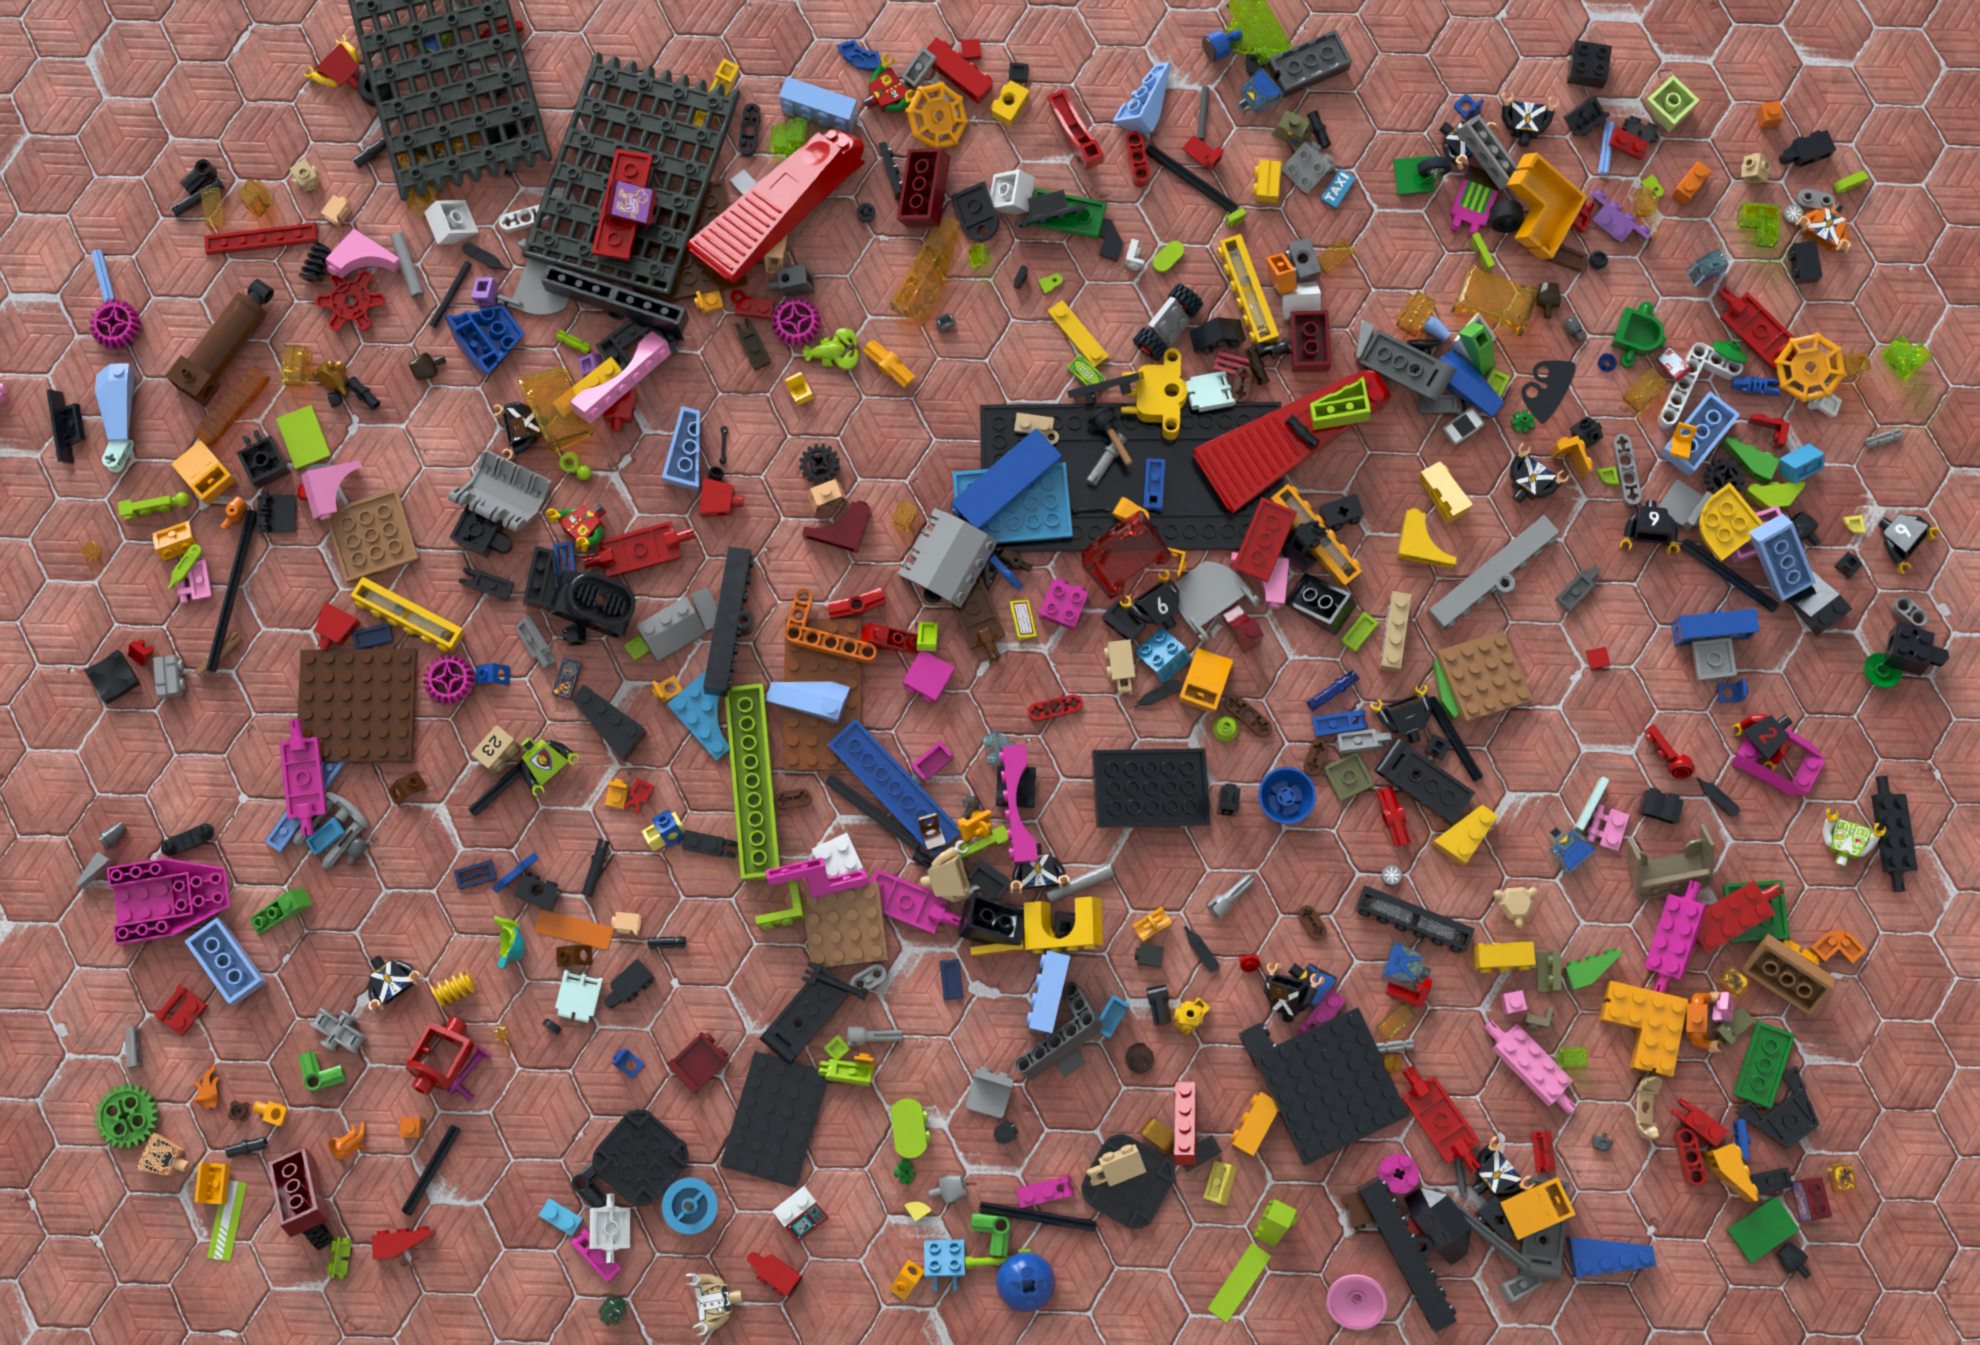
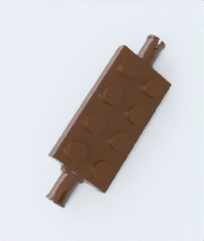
[950,574,1006,661]

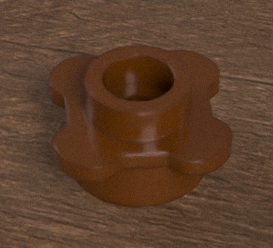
[228,1101,250,1122]

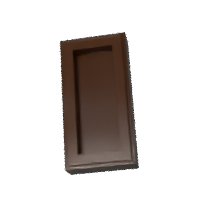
[1546,245,1588,273]

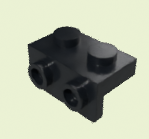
[1563,96,1610,136]

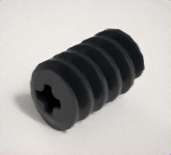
[298,241,332,284]

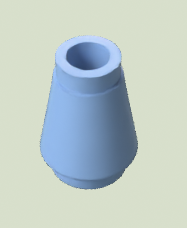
[1422,315,1451,341]

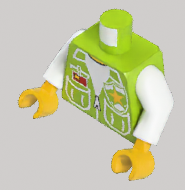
[1822,808,1886,867]

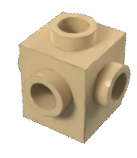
[1741,153,1770,184]
[289,159,321,192]

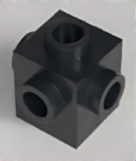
[1569,416,1604,449]

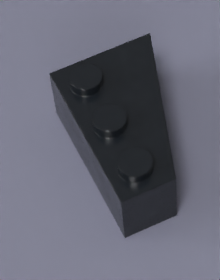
[523,546,558,611]

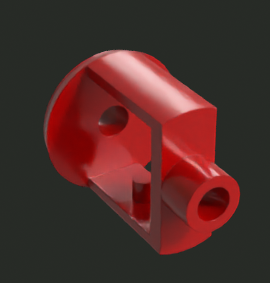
[406,1017,475,1096]

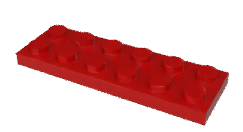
[592,149,653,261]

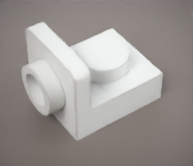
[1125,239,1145,270]
[1808,390,1842,417]

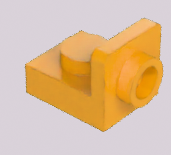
[694,290,724,314]
[605,779,630,810]

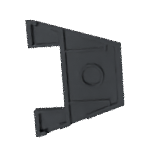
[1735,1066,1819,1149]

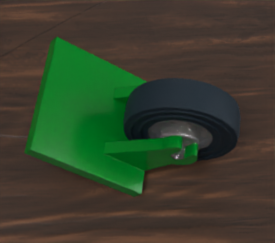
[1393,155,1452,195]

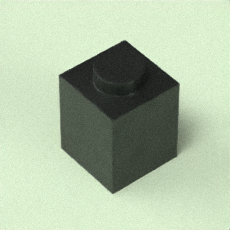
[1134,944,1164,968]

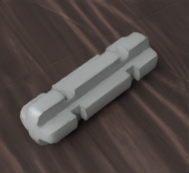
[1865,428,1903,449]
[1376,1039,1415,1054]

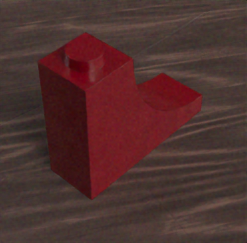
[802,501,871,553]
[1220,602,1264,653]

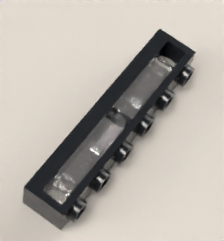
[1354,885,1475,954]

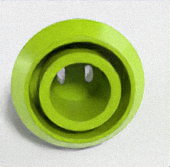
[1212,716,1239,742]

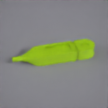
[168,544,203,590]

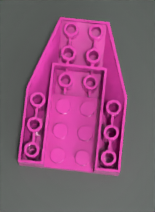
[107,858,231,947]

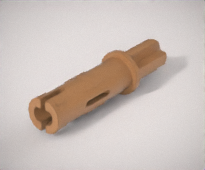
[194,631,243,678]

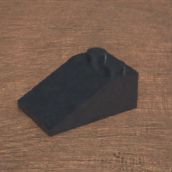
[1786,571,1852,636]
[1285,572,1357,635]
[958,893,1024,946]

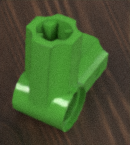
[298,1051,346,1093]
[971,1213,1011,1257]

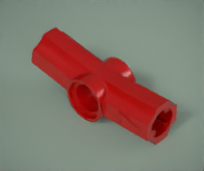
[827,587,887,619]
[1376,787,1411,847]

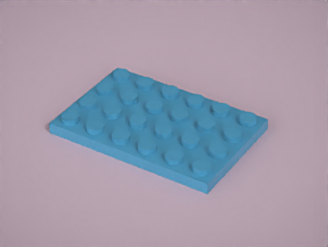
[952,462,1073,544]

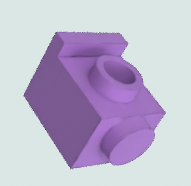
[471,276,499,307]

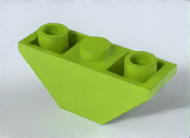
[1744,481,1805,511]

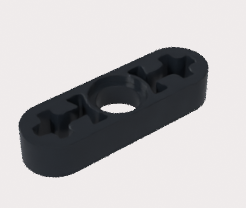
[738,103,761,157]

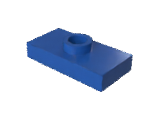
[1733,1119,1751,1160]

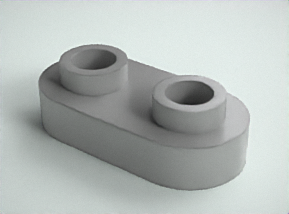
[1796,189,1835,211]
[850,964,887,990]

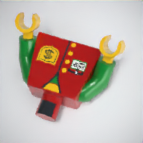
[863,54,916,113]
[546,504,607,552]

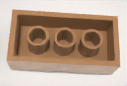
[1743,934,1835,1016]

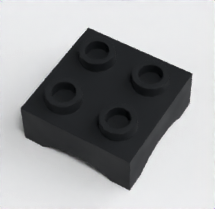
[84,650,141,704]
[996,766,1036,808]

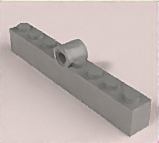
[1427,515,1559,630]

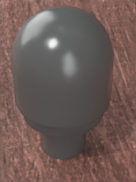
[1564,317,1585,341]
[347,838,367,865]

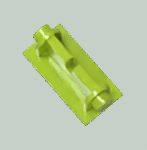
[326,1237,352,1279]

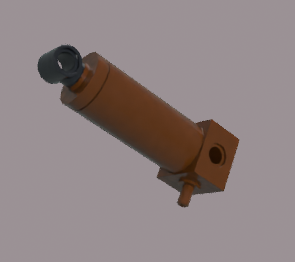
[165,279,274,407]

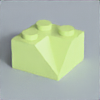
[1646,75,1700,132]

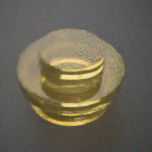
[81,541,101,560]
[493,1024,508,1044]
[1384,1054,1401,1074]

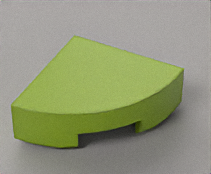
[1596,466,1619,486]

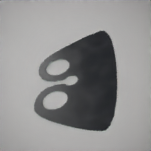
[1521,360,1576,423]

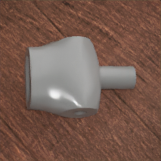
[928,1175,967,1203]

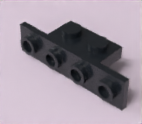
[1014,189,1088,228]
[46,389,85,464]

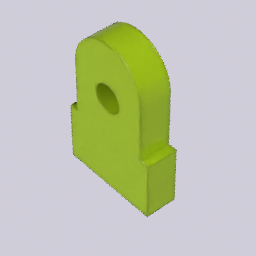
[1640,174,1664,198]
[1038,273,1063,294]

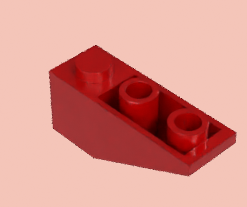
[861,623,920,654]
[371,1226,435,1260]

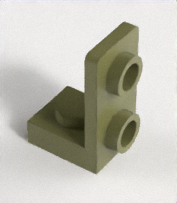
[1712,1007,1754,1046]

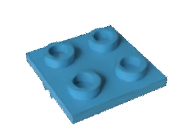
[924,1239,965,1292]

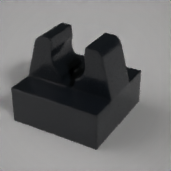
[1834,551,1863,579]
[1424,734,1451,761]

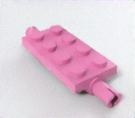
[1483,1020,1577,1114]

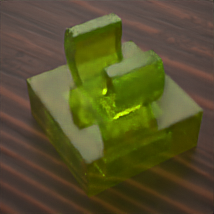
[968,243,991,268]

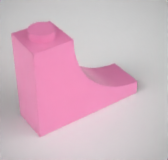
[326,229,400,278]
[301,460,362,520]
[1230,552,1289,609]

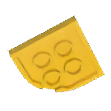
[1699,482,1764,562]

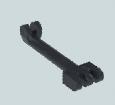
[801,962,869,1001]

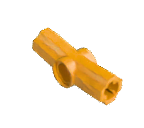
[863,340,915,389]

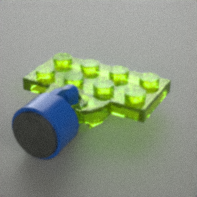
[1202,0,1293,66]

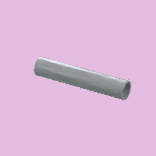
[391,232,424,298]
[1045,864,1114,903]

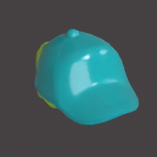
[494,916,526,969]

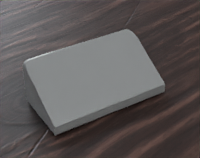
[124,1026,142,1068]

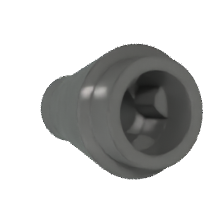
[97,821,127,849]

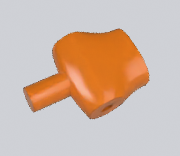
[219,496,248,531]

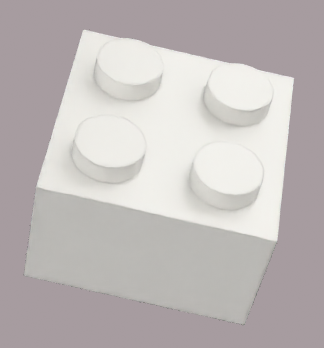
[812,833,863,878]

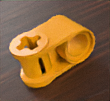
[1112,497,1149,529]

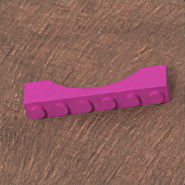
[999,744,1038,864]

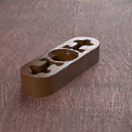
[1225,694,1272,737]

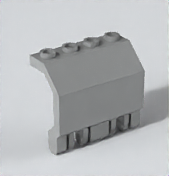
[448,449,552,532]
[898,508,998,608]

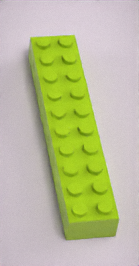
[725,684,781,881]

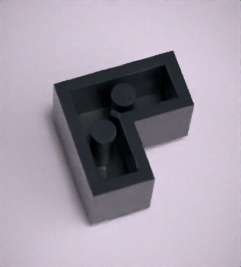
[1189,317,1246,355]

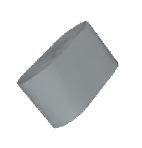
[1890,596,1928,628]

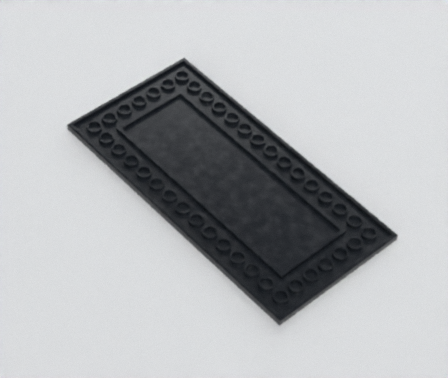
[980,402,1284,553]

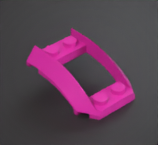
[1732,729,1826,797]

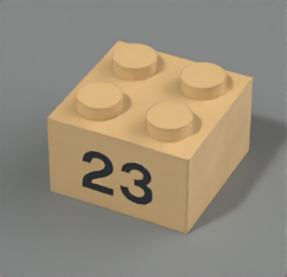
[471,725,520,774]

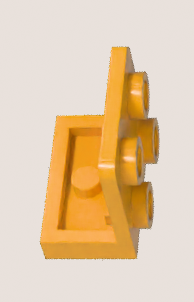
[1550,435,1593,480]

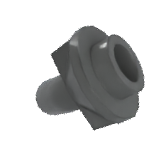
[960,796,981,820]

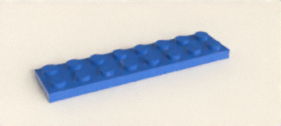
[827,718,961,857]

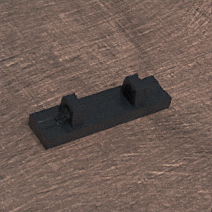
[1067,371,1144,404]

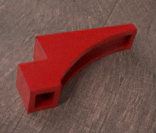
[1047,89,1104,170]

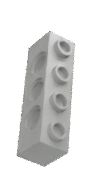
[1456,115,1518,190]

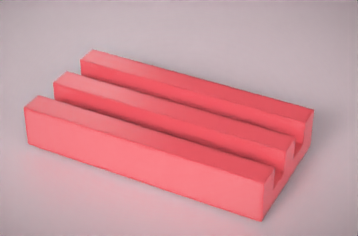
[1213,351,1251,379]

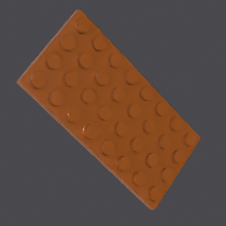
[783,619,862,771]

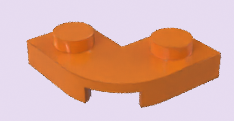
[1810,930,1867,964]

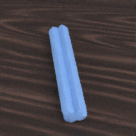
[1598,121,1615,175]
[92,250,115,303]

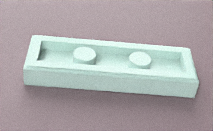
[1573,777,1609,832]

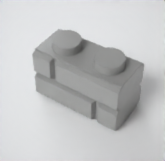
[153,655,186,699]

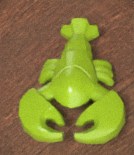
[803,328,859,370]

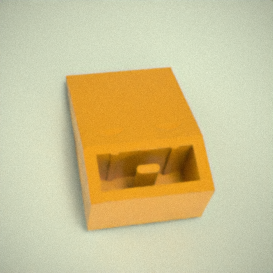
[172,440,237,505]
[1178,648,1233,714]
[1704,1143,1759,1202]
[1500,1177,1576,1240]

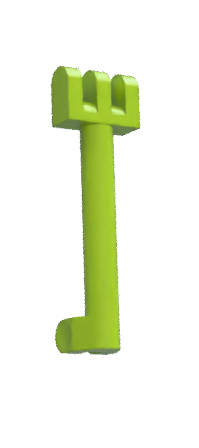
[965,1248,1032,1269]

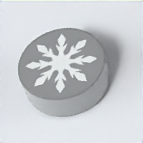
[1783,204,1803,224]
[1381,865,1402,885]

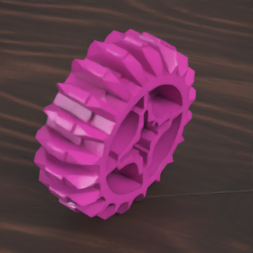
[771,297,822,347]
[89,299,141,350]
[423,654,476,706]

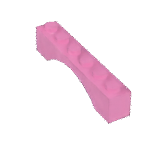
[570,331,671,424]

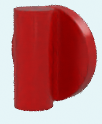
[1239,955,1260,972]

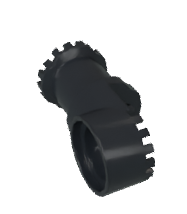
[1251,338,1291,359]

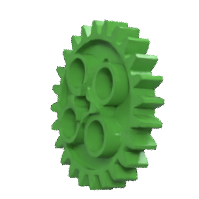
[94,1084,160,1149]

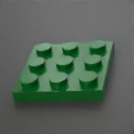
[1722,880,1790,943]

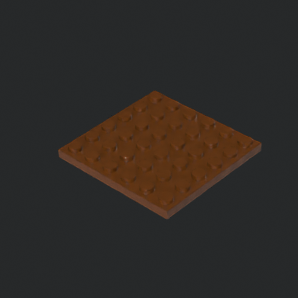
[631,179,748,303]
[297,648,417,763]

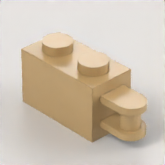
[1104,639,1135,696]
[1087,1144,1146,1187]

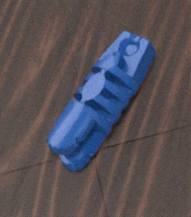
[1731,376,1780,396]

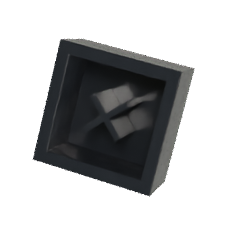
[1566,40,1612,89]

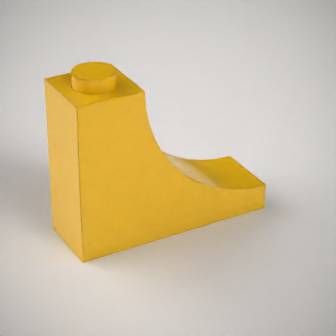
[1396,508,1457,569]

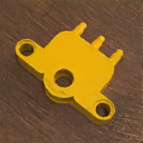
[1121,348,1188,440]

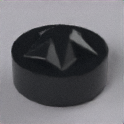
[857,203,876,223]

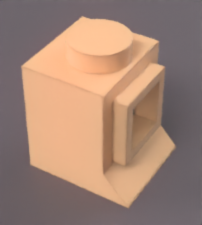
[321,195,351,229]
[611,912,642,938]

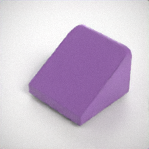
[578,353,603,377]

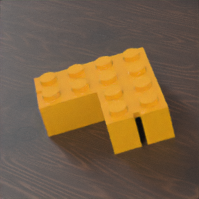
[1507,153,1588,259]
[1598,981,1688,1078]

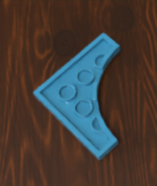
[667,667,738,762]

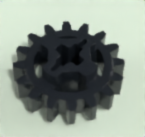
[799,443,840,485]
[1703,458,1746,495]

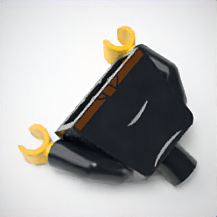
[1370,685,1432,743]

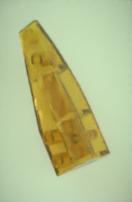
[890,214,961,326]

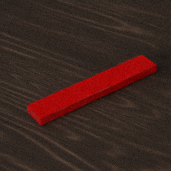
[204,223,318,255]

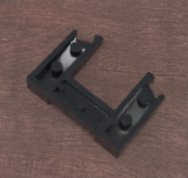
[596,319,684,380]

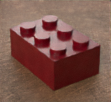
[1289,310,1331,372]

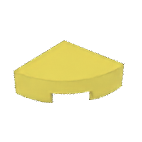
[1842,515,1866,535]
[904,1202,932,1222]

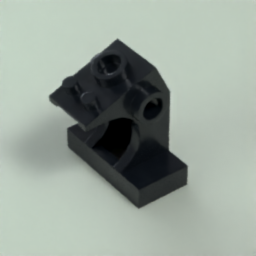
[1281,520,1328,572]

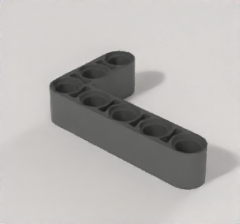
[1015,981,1103,1079]

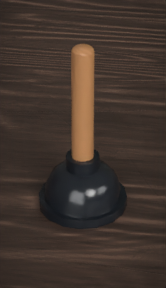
[1087,405,1133,466]

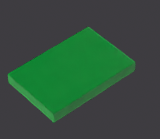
[1726,1196,1799,1263]

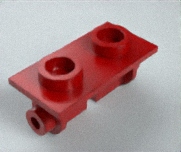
[1531,1131,1556,1173]

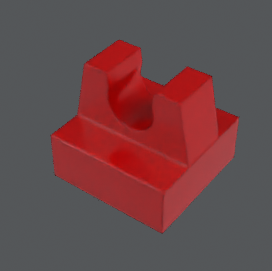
[128,639,154,666]

